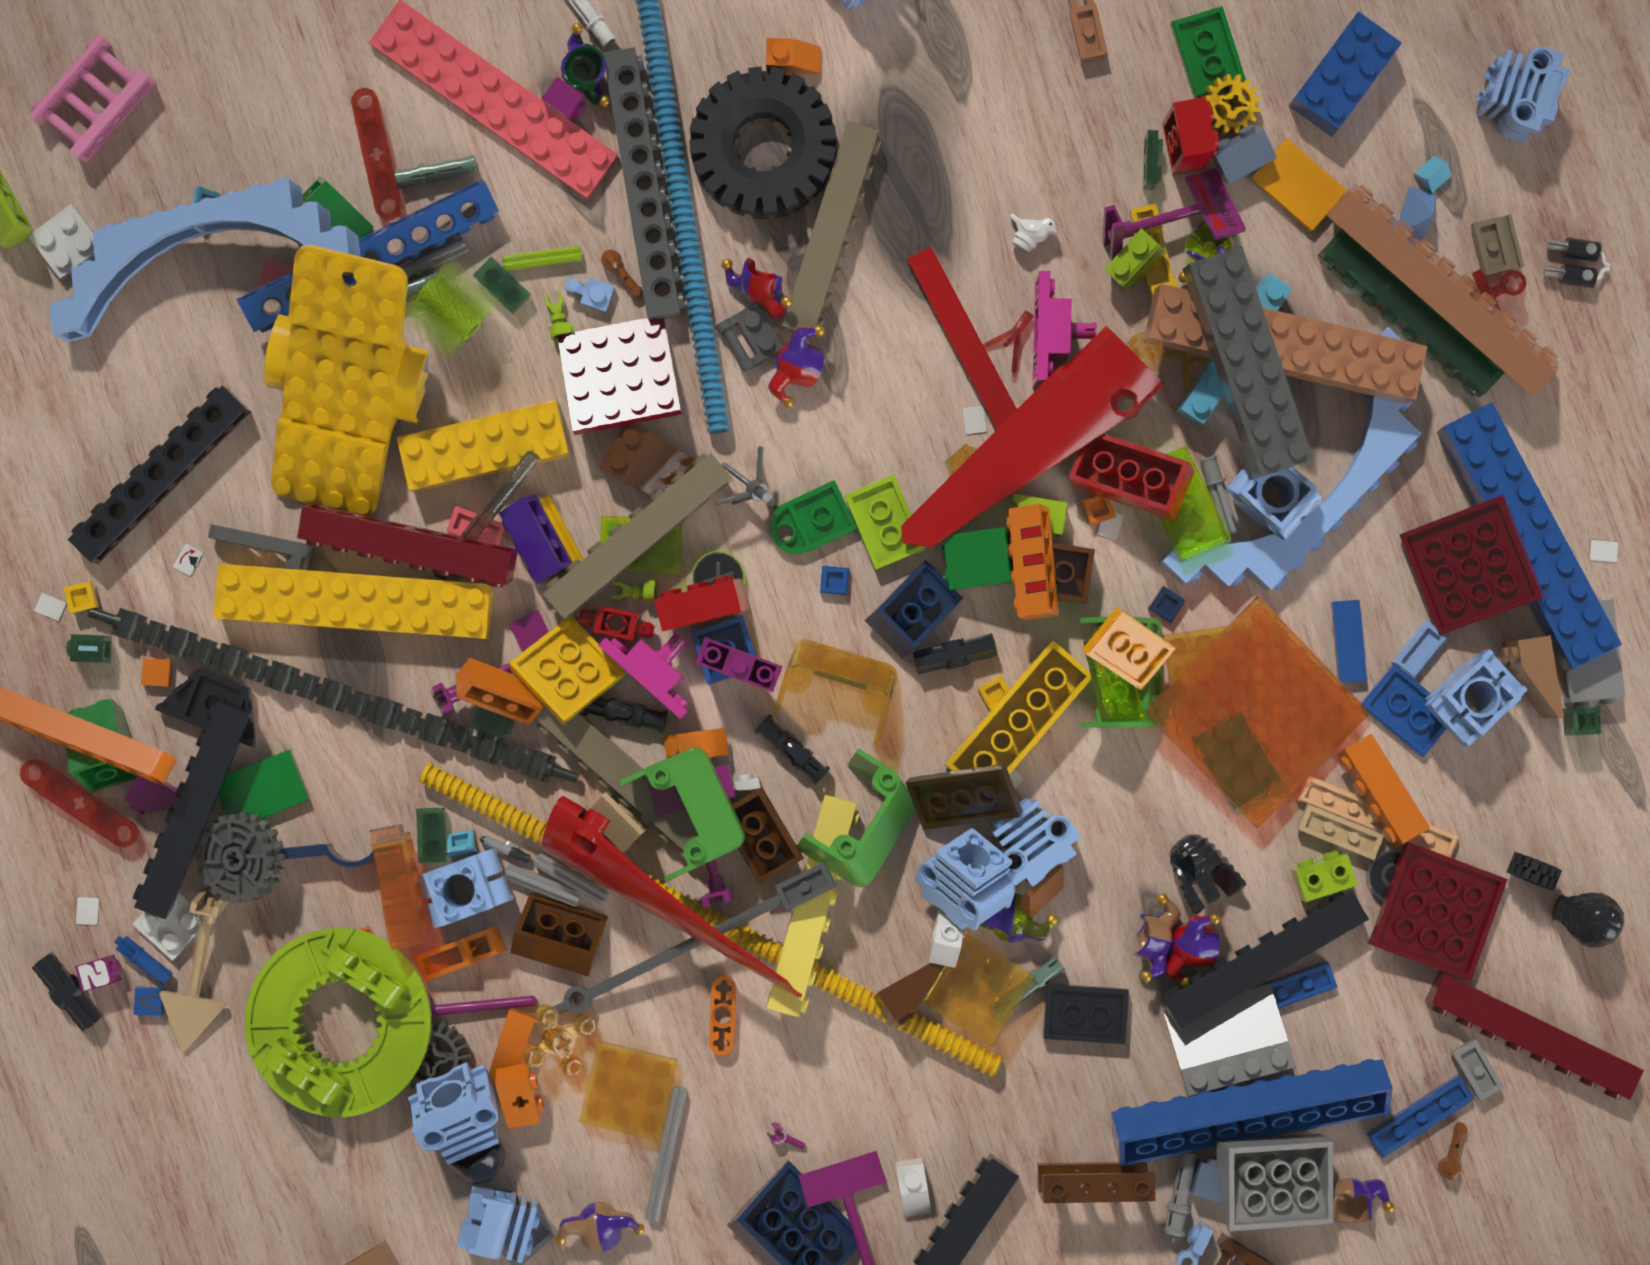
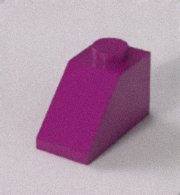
[124,776,179,815]

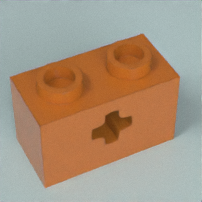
[495,1062,545,1129]

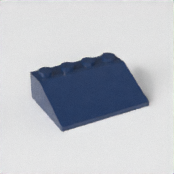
[727,1161,857,1265]

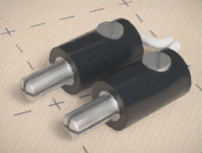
[1543,237,1610,288]

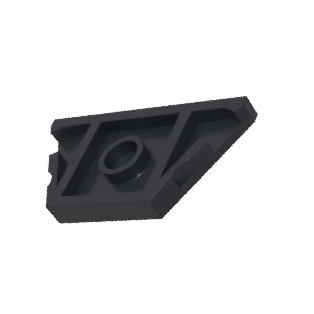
[155,668,256,747]

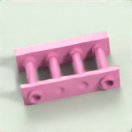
[29,34,156,163]

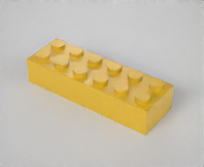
[396,400,572,493]
[944,640,1094,775]

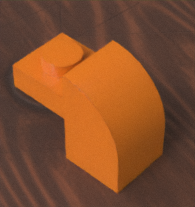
[663,728,729,759]

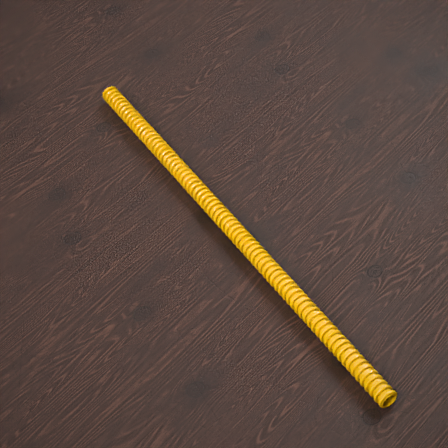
[419,762,1002,1078]

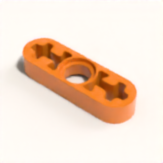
[709,975,736,1056]

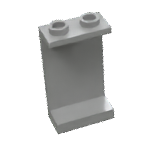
[1563,599,1625,708]

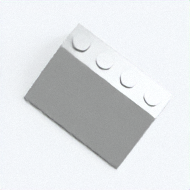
[1164,983,1296,1096]
[1217,1134,1333,1232]

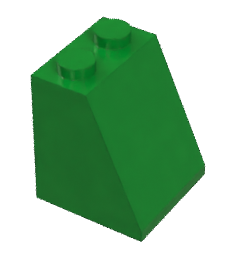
[302,176,374,239]
[941,527,1014,590]
[65,699,137,793]

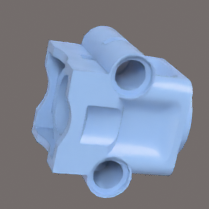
[1226,463,1322,540]

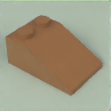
[1501,635,1564,718]

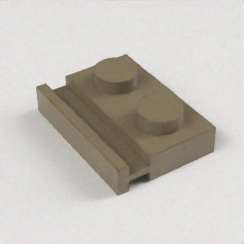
[1470,214,1524,277]

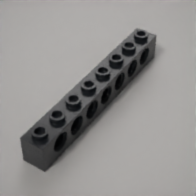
[67,385,252,564]

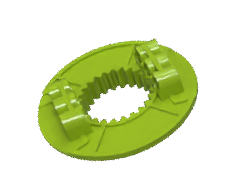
[245,928,432,1117]

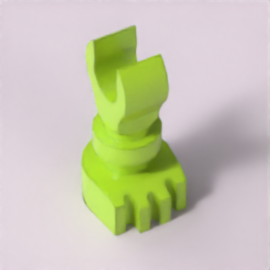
[545,291,575,340]
[610,579,658,603]

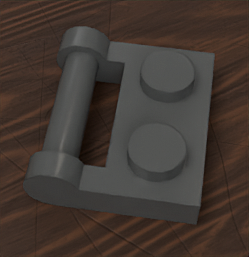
[715,303,783,373]

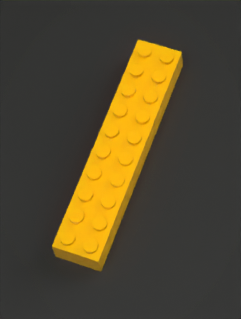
[213,564,495,640]

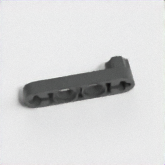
[208,524,314,570]

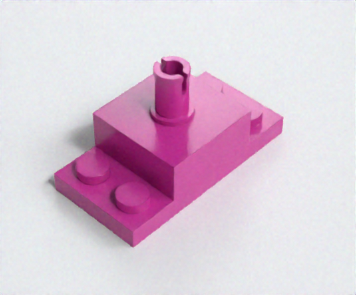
[1032,271,1097,388]
[598,632,690,719]

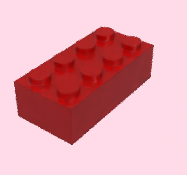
[1068,434,1195,521]

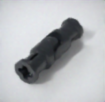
[583,697,668,734]
[754,714,830,786]

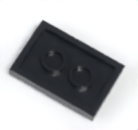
[1043,983,1129,1044]

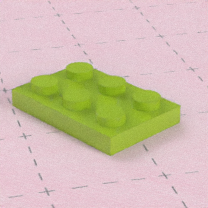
[844,474,925,570]

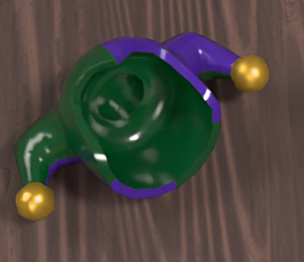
[560,22,611,107]

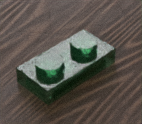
[1143,130,1163,190]
[472,256,531,314]
[416,807,447,863]

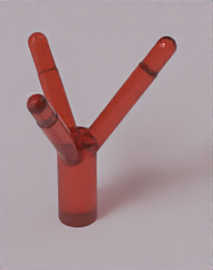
[983,311,1034,373]

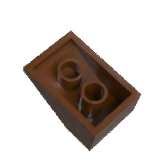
[600,424,695,497]

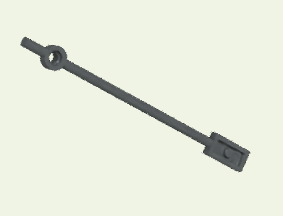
[540,862,837,1022]

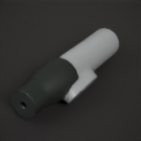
[480,836,531,863]

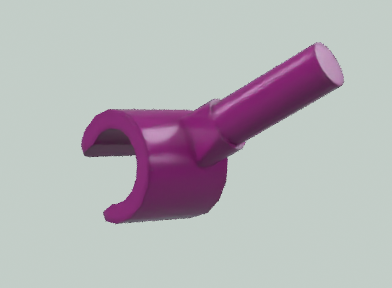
[766,1122,805,1149]

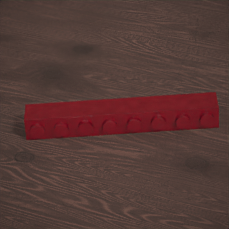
[297,503,518,588]
[1425,971,1644,1101]

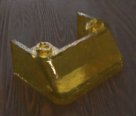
[773,640,897,745]

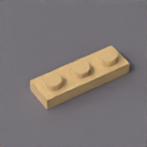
[1296,804,1384,860]

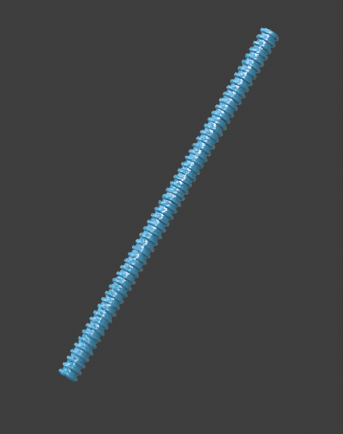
[635,0,731,434]

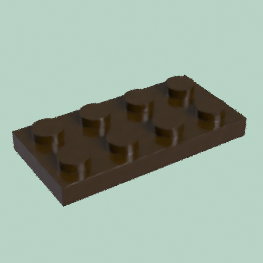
[905,764,1023,830]

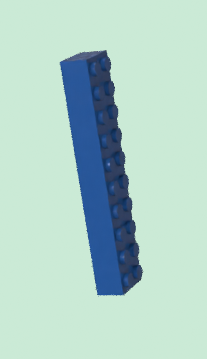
[1437,402,1622,672]
[1111,1059,1393,1166]

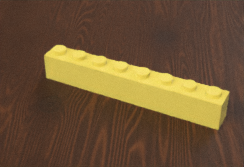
[766,795,860,1018]

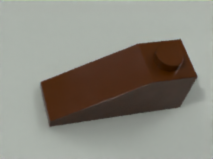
[873,963,945,1026]

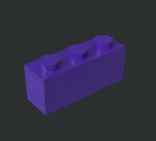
[499,494,573,584]

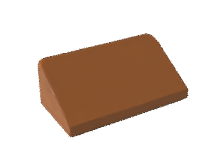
[1016,864,1064,918]

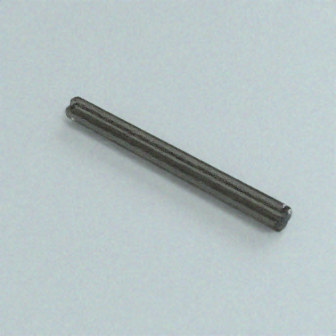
[433,450,541,580]

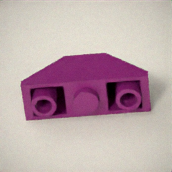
[695,637,783,692]

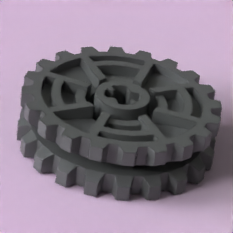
[196,812,285,904]

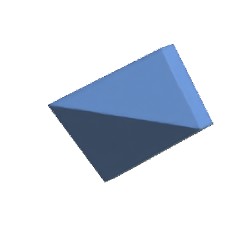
[1398,187,1435,240]

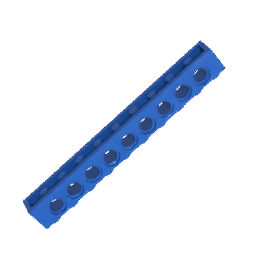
[237,179,499,333]

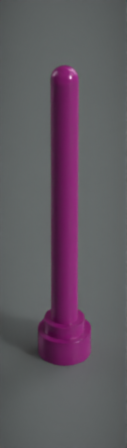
[430,995,537,1016]

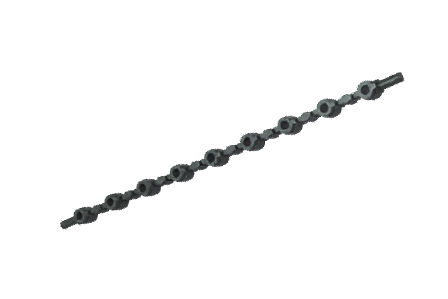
[88,608,580,784]

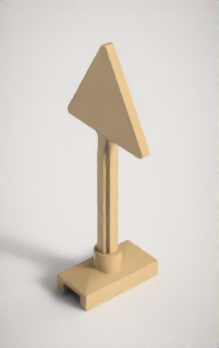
[159,888,229,1052]

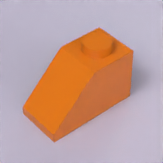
[766,38,821,75]

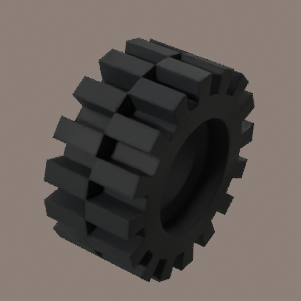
[1507,852,1562,891]

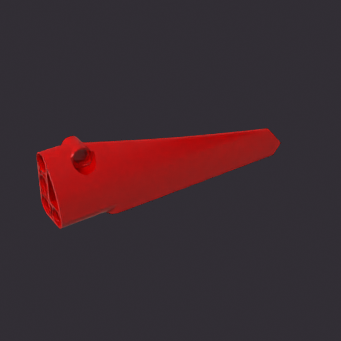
[901,326,1164,547]
[542,796,802,998]

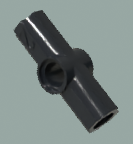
[913,633,998,675]
[32,952,103,1032]

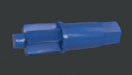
[114,936,173,986]

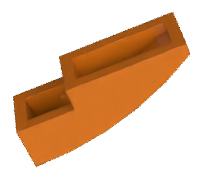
[415,924,507,982]
[489,1007,538,1088]

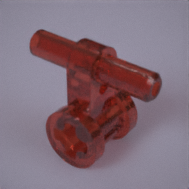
[1472,269,1527,312]

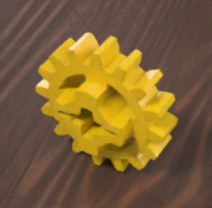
[1203,74,1261,134]

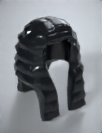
[1170,834,1247,915]
[1552,892,1624,948]

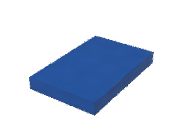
[1359,664,1447,757]

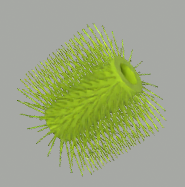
[405,259,499,357]

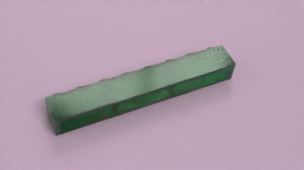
[1317,228,1505,398]

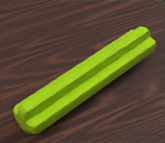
[502,246,583,271]

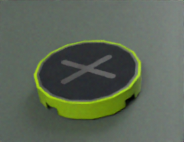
[692,551,745,586]

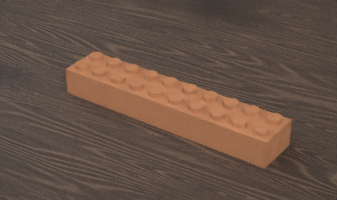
[1327,183,1558,397]
[1143,284,1427,404]

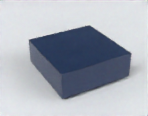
[1147,586,1186,623]

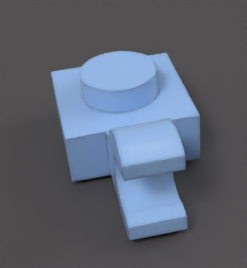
[565,277,615,313]
[1175,1220,1213,1265]

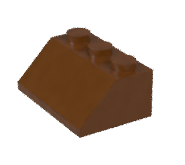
[731,787,804,884]
[510,893,608,977]

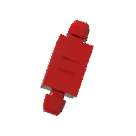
[578,605,655,641]

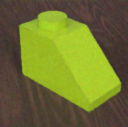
[1011,494,1067,540]

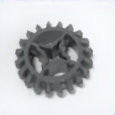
[410,1020,471,1089]

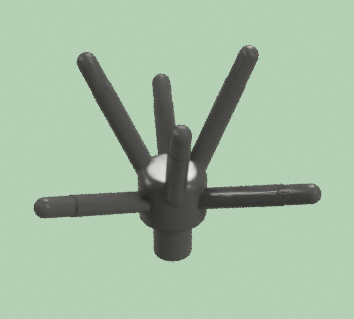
[715,446,778,510]

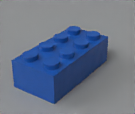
[1288,11,1402,137]

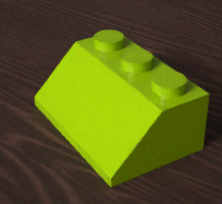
[0,170,34,250]

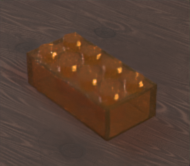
[369,824,428,950]

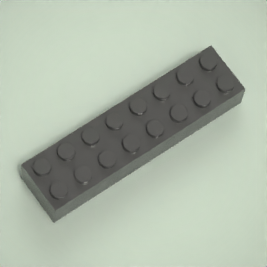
[1182,246,1313,480]

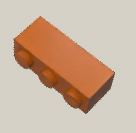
[456,657,543,725]

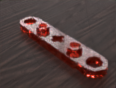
[351,88,403,221]
[19,759,139,847]

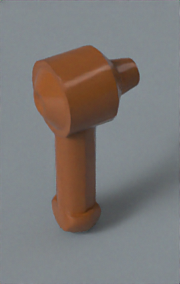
[601,249,643,299]
[1437,1122,1468,1180]

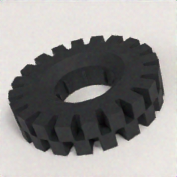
[689,66,836,219]

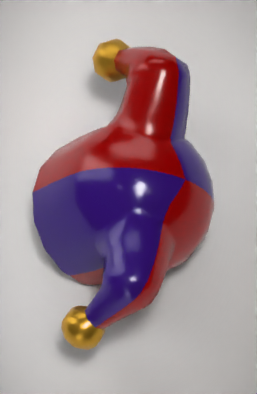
[721,258,792,319]
[768,325,825,408]
[1165,913,1220,987]

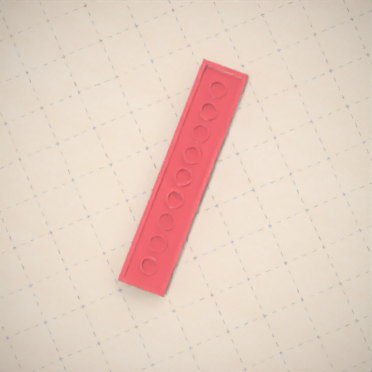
[368,0,619,200]

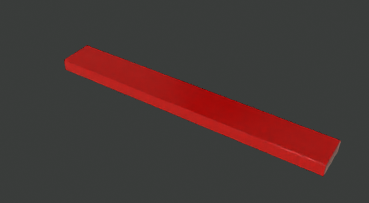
[907,247,1017,430]

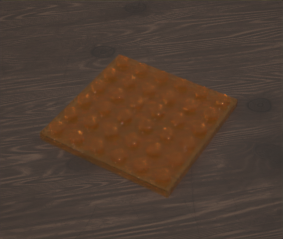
[1144,596,1371,828]

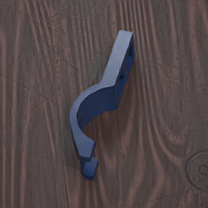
[280,836,398,867]

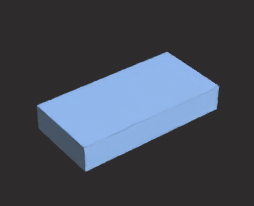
[1391,620,1448,679]

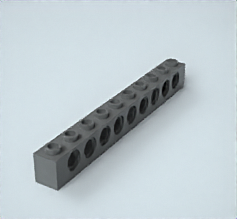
[603,47,685,320]

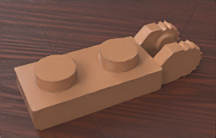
[1068,0,1108,64]

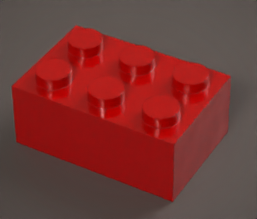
[1162,96,1219,175]
[654,575,750,632]

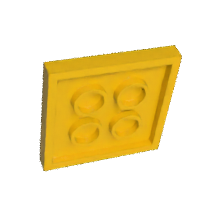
[509,616,625,725]

